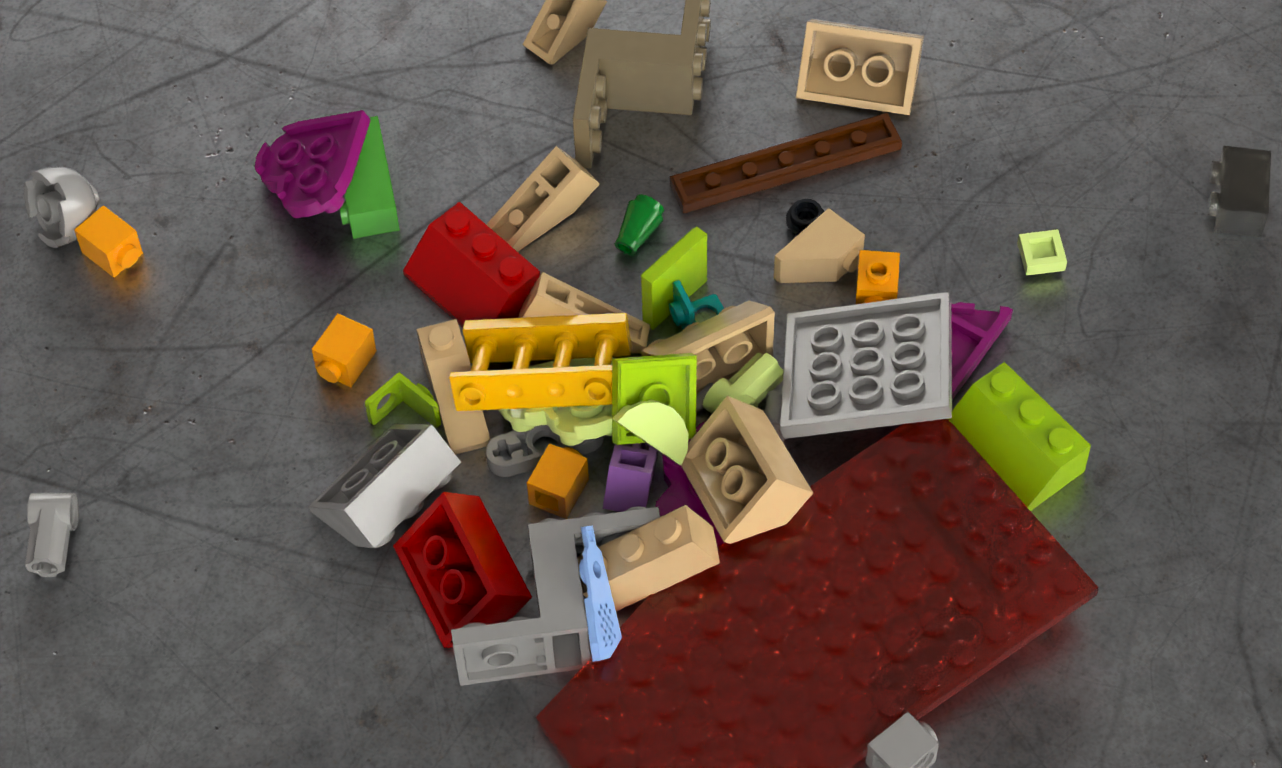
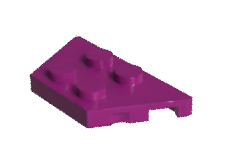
[923,302,1013,429]

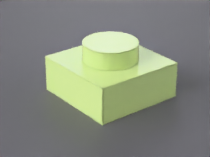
[1017,229,1067,276]

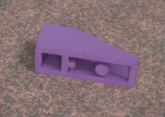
[602,443,658,512]

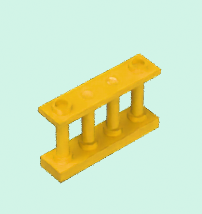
[449,313,632,411]

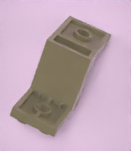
[573,0,711,169]

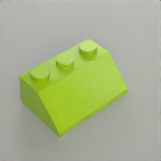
[938,362,1091,517]

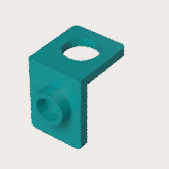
[669,280,724,330]

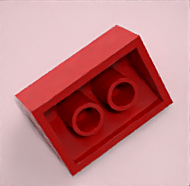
[403,202,541,328]
[393,492,532,648]

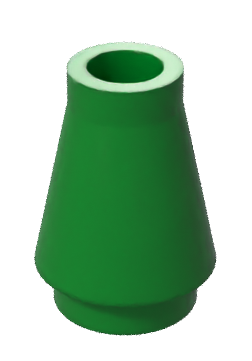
[614,194,664,256]

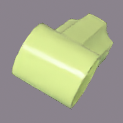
[702,352,784,414]

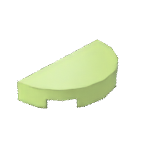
[612,400,689,465]

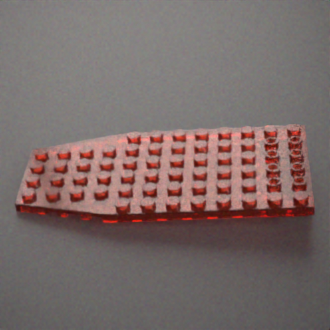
[536,419,1099,768]

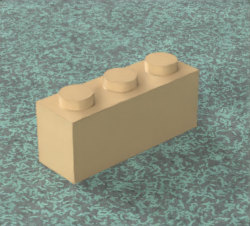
[577,505,720,612]

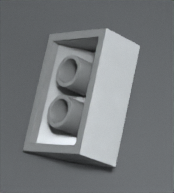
[308,424,461,548]

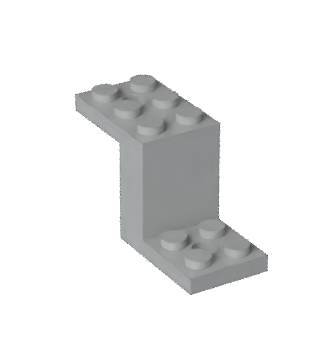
[451,506,660,686]

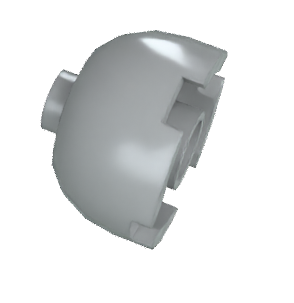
[24,166,99,248]

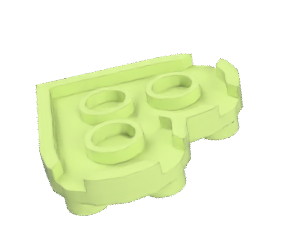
[498,357,613,446]

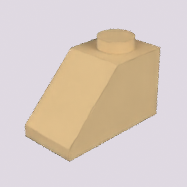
[523,0,607,64]
[774,208,865,283]

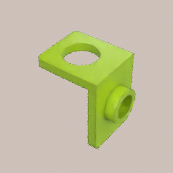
[365,372,441,428]

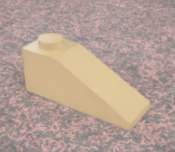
[486,146,600,252]
[518,272,650,353]
[417,319,491,455]

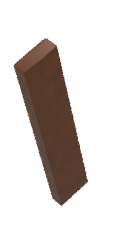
[669,113,902,214]

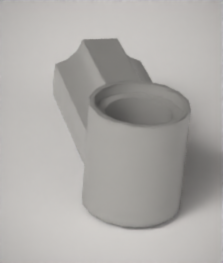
[25,493,79,577]

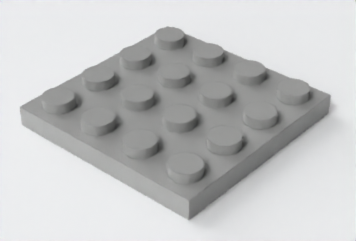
[780,292,952,439]

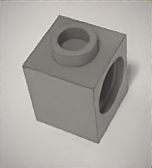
[866,712,939,768]

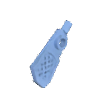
[579,525,622,662]

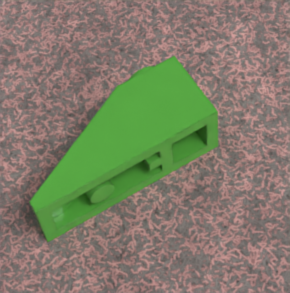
[340,116,400,239]

